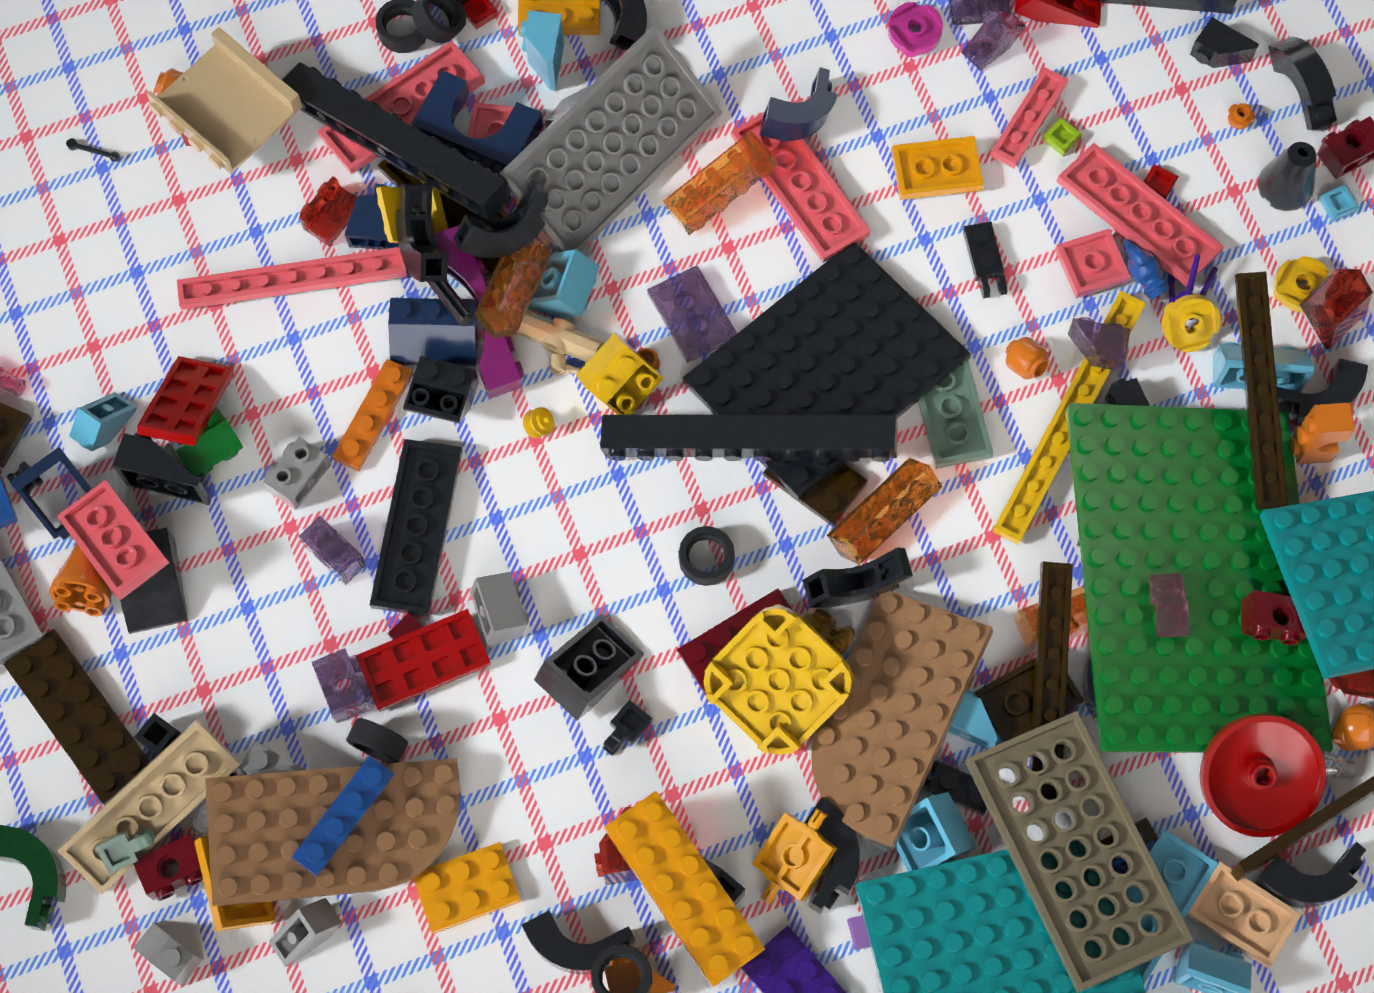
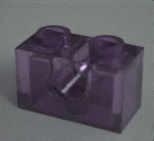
[298,516,366,586]
[311,648,372,723]

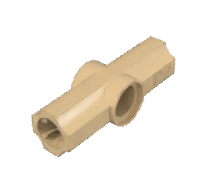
[515,310,604,362]

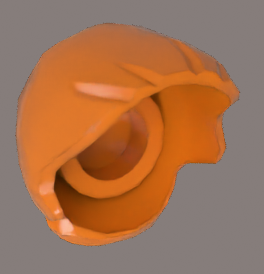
[1331,702,1374,751]

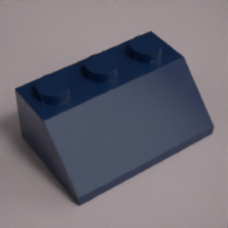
[388,298,480,366]

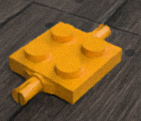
[752,808,837,904]

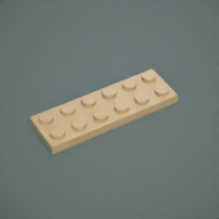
[57,719,241,894]

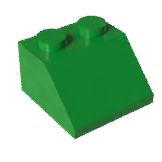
[169,407,244,477]

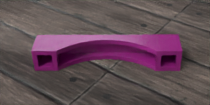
[434,225,525,399]

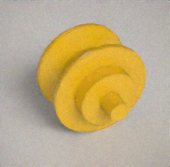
[523,407,555,438]

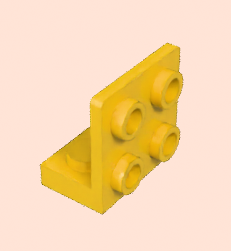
[376,186,448,243]

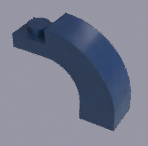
[759,67,838,141]

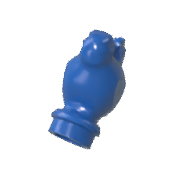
[1124,239,1170,300]

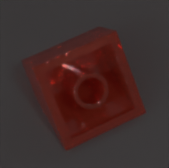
[594,806,638,885]

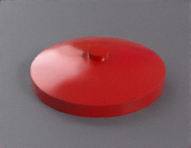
[1199,713,1326,838]

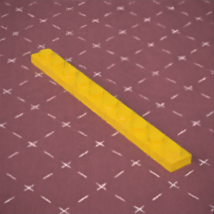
[992,290,1146,545]

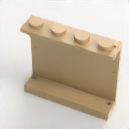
[146,27,302,175]

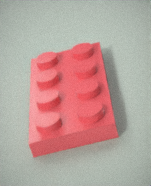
[57,480,169,600]

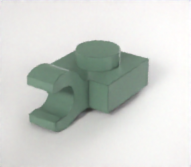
[95,827,156,874]

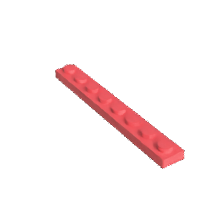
[177,247,408,310]

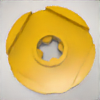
[1273,256,1333,314]
[1161,294,1221,352]

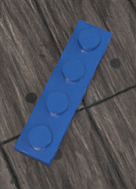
[291,755,394,877]

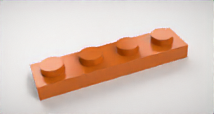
[332,359,414,472]

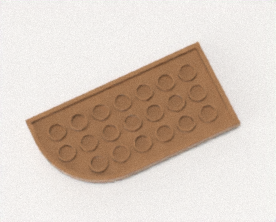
[811,591,994,849]
[205,758,460,907]

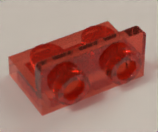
[299,176,357,247]

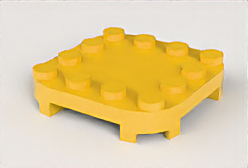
[704,604,854,755]

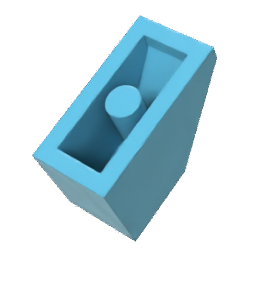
[69,392,137,452]
[948,689,998,749]

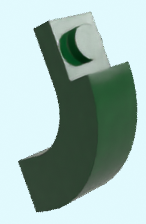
[0,825,66,932]

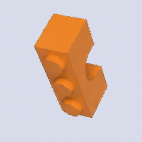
[1290,402,1355,465]

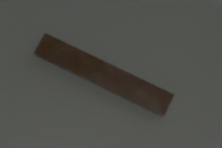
[1231,776,1374,882]

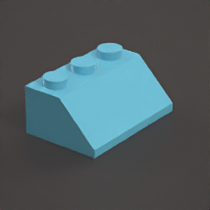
[1213,342,1314,392]

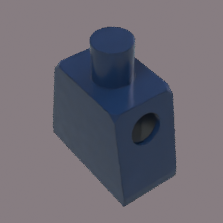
[345,184,399,250]

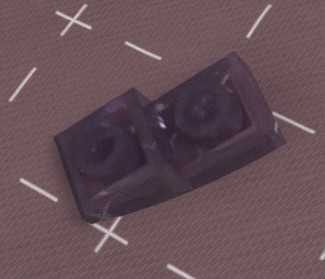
[949,0,1011,25]

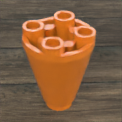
[49,543,111,617]

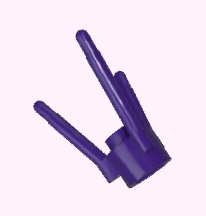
[1168,254,1218,320]

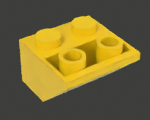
[576,332,664,415]

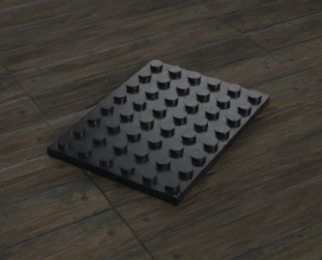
[682,242,971,501]

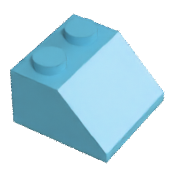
[520,10,565,91]
[522,249,600,319]
[896,792,977,871]
[1174,940,1252,993]

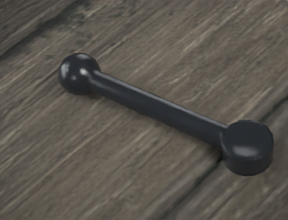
[66,138,120,162]

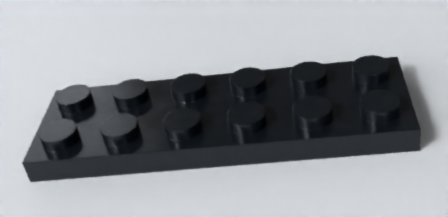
[369,439,463,617]

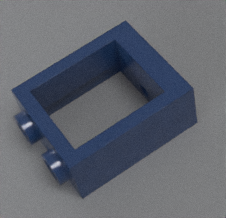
[10,447,92,540]

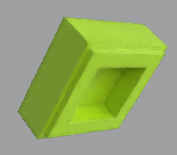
[1042,117,1082,156]

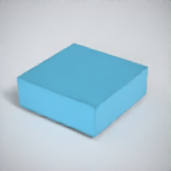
[1318,184,1359,222]

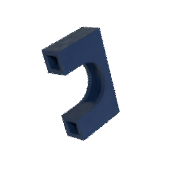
[411,70,544,174]

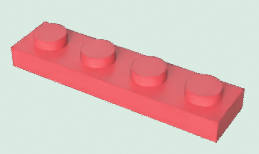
[990,67,1069,169]

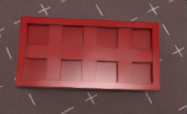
[137,356,234,446]
[355,608,491,712]

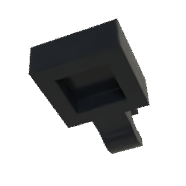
[603,700,653,756]

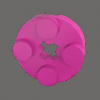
[888,2,943,57]

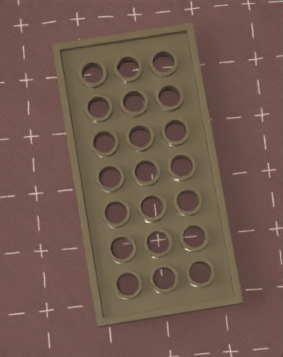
[964,711,1193,993]

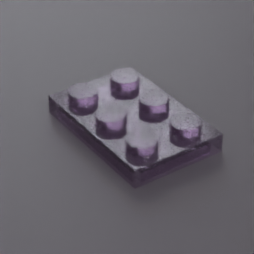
[647,265,737,363]

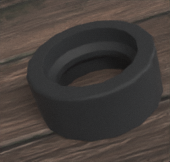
[375,0,427,53]
[412,0,466,43]
[678,526,735,586]
[346,718,409,764]
[591,944,653,993]

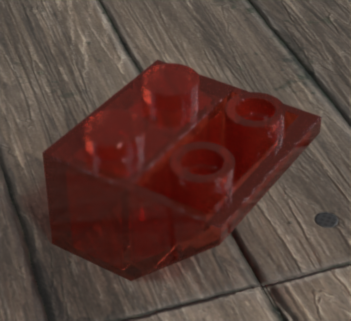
[1299,269,1373,350]

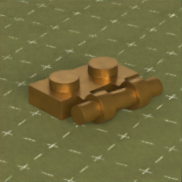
[803,608,855,655]

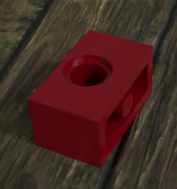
[1317,116,1374,180]
[1241,590,1307,645]
[133,834,203,901]

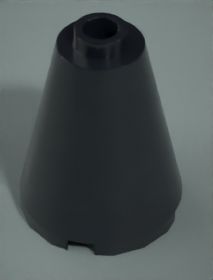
[1257,142,1317,211]

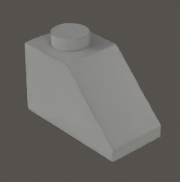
[269,897,342,967]
[133,922,202,986]

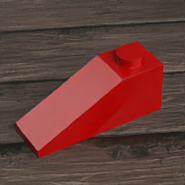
[1014,0,1101,28]

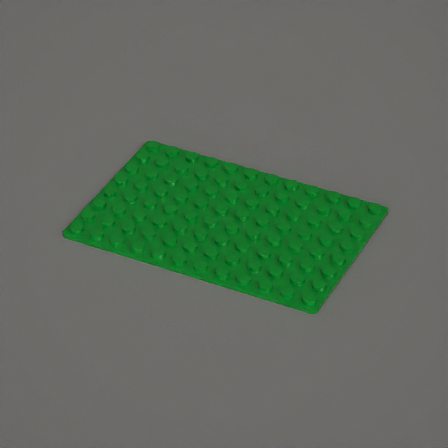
[1066,403,1333,754]

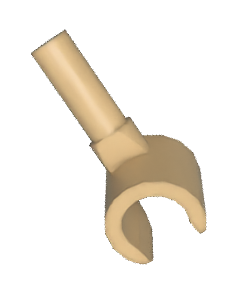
[550,354,581,375]

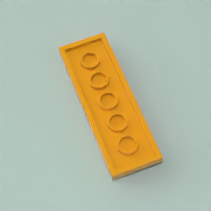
[603,791,765,987]

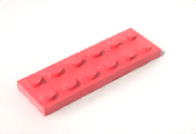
[318,40,485,175]
[731,113,871,263]
[1056,143,1224,287]

